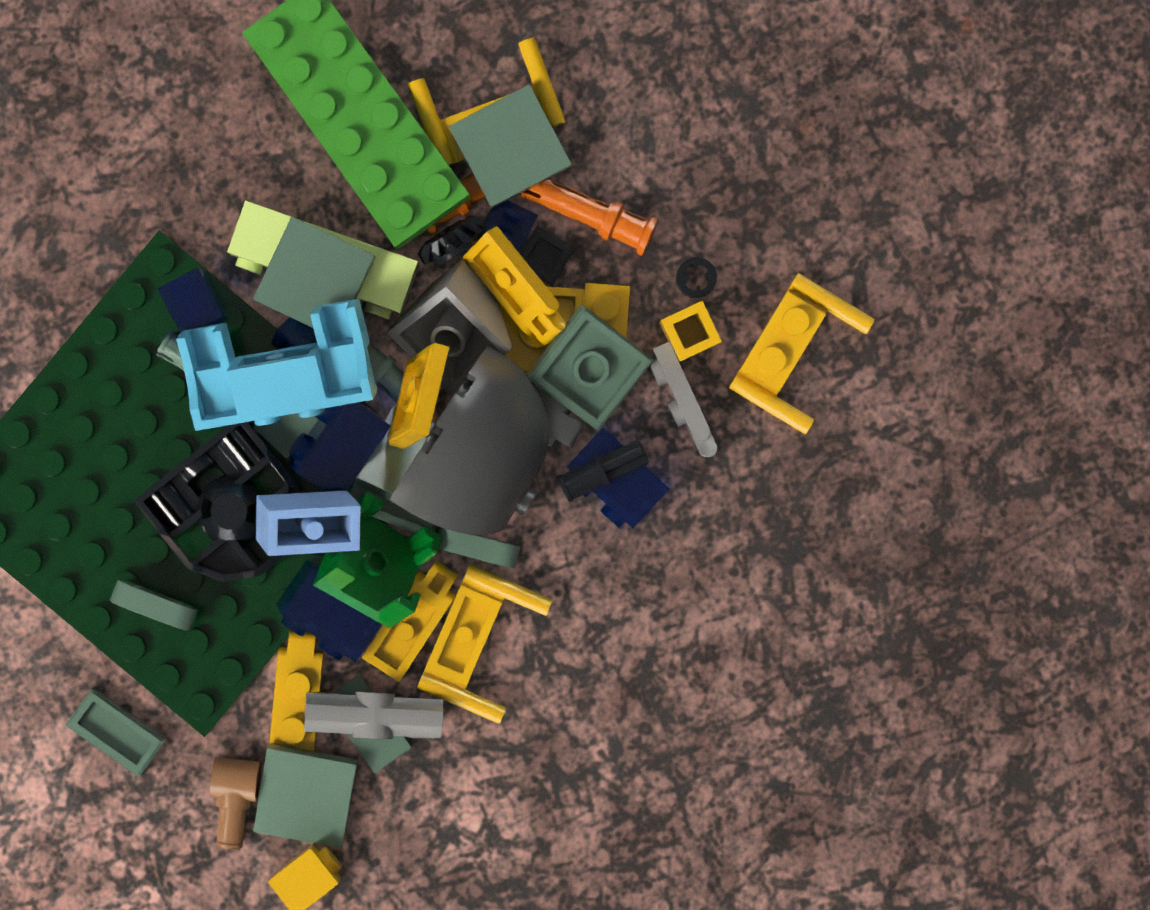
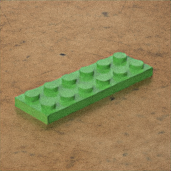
[242,0,471,251]

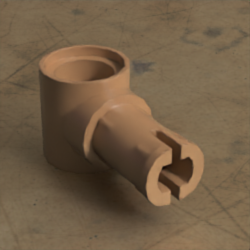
[210,757,261,849]

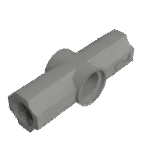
[304,692,443,739]

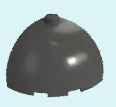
[390,345,549,535]

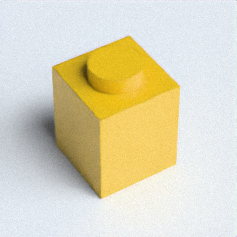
[659,301,722,362]
[267,843,342,910]

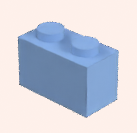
[256,491,361,556]

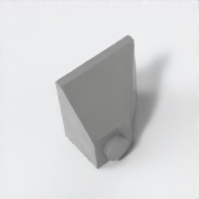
[387,259,512,395]

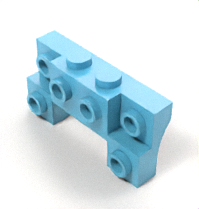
[176,299,378,431]

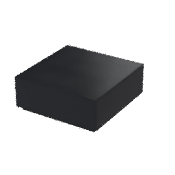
[520,225,576,287]

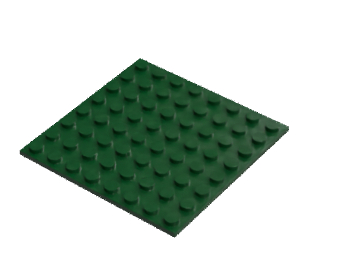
[0,230,386,737]

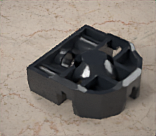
[134,422,301,582]

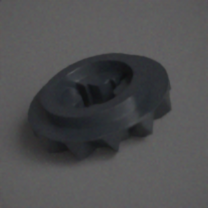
[418,216,485,265]

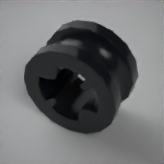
[676,257,717,299]

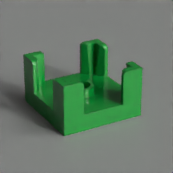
[313,492,443,629]

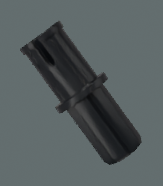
[557,441,649,502]

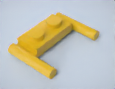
[408,37,566,166]
[729,273,875,434]
[417,564,553,724]

